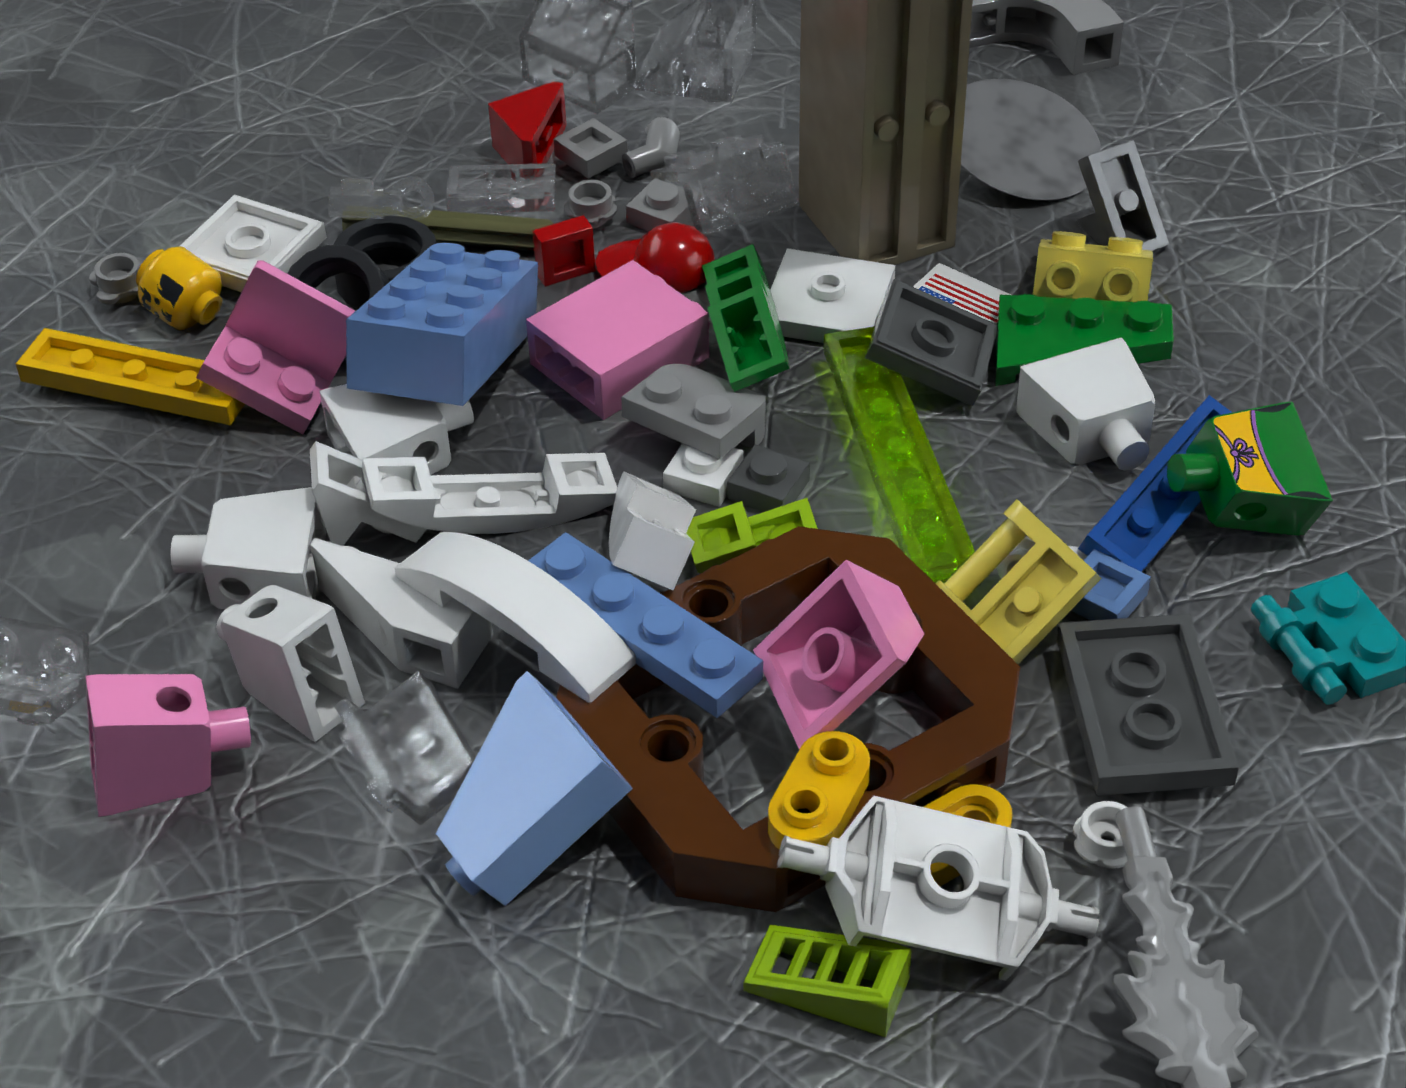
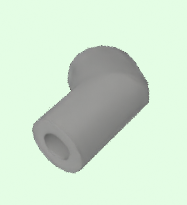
[622,116,680,178]

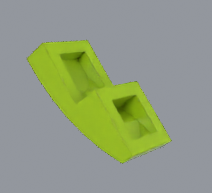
[686,498,818,573]

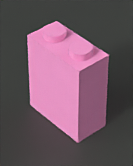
[526,260,710,420]

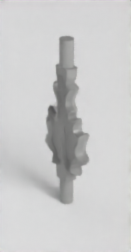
[1113,806,1259,1088]

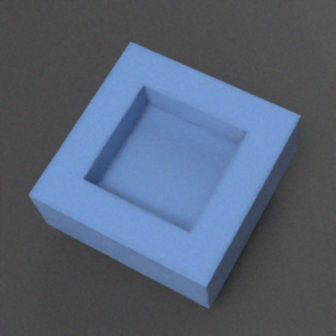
[1071,549,1151,621]

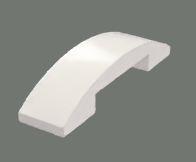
[362,453,617,534]
[394,532,636,704]

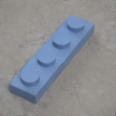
[528,532,763,718]

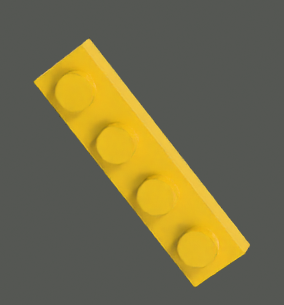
[16,328,245,425]

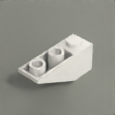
[310,538,494,689]

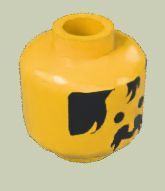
[136,246,223,331]

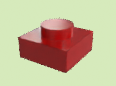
[532,215,596,287]

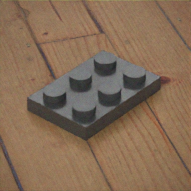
[1057,613,1239,796]

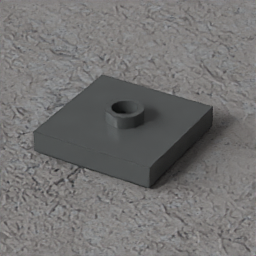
[865,279,998,406]

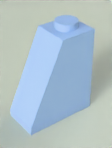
[436,671,633,906]

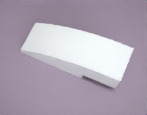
[609,471,696,590]

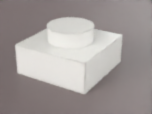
[663,443,744,507]

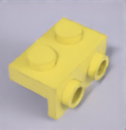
[1033,231,1153,302]

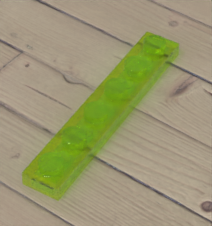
[823,326,981,587]

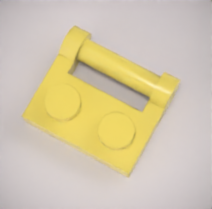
[935,499,1102,665]

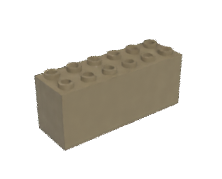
[799,0,973,265]

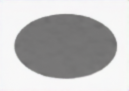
[961,79,1102,200]

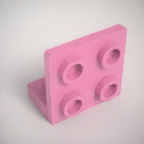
[196,260,355,434]

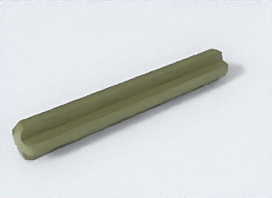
[342,204,554,251]

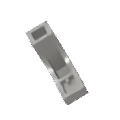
[969,0,1124,75]

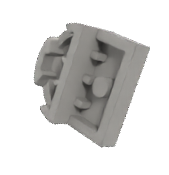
[621,363,766,459]

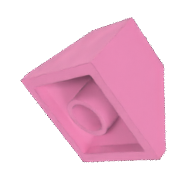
[753,560,924,749]

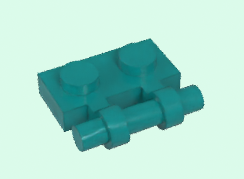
[1251,572,1406,705]

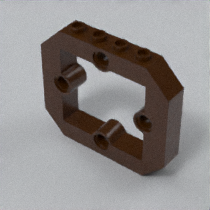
[556,526,1020,912]

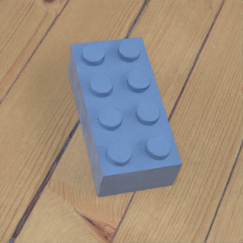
[346,243,538,406]

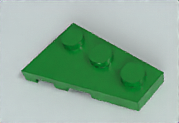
[995,294,1174,386]

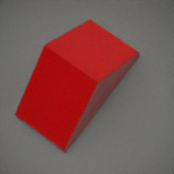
[488,81,567,185]

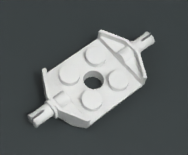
[778,796,1099,981]

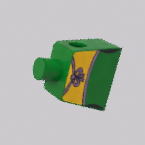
[1167,402,1333,536]

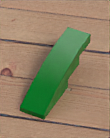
[702,244,790,392]

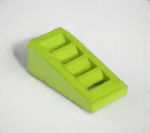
[743,925,912,1037]

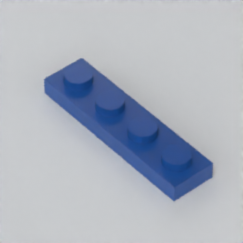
[1078,395,1232,572]

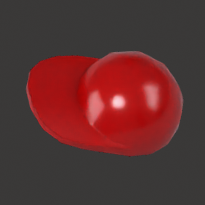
[595,222,715,293]

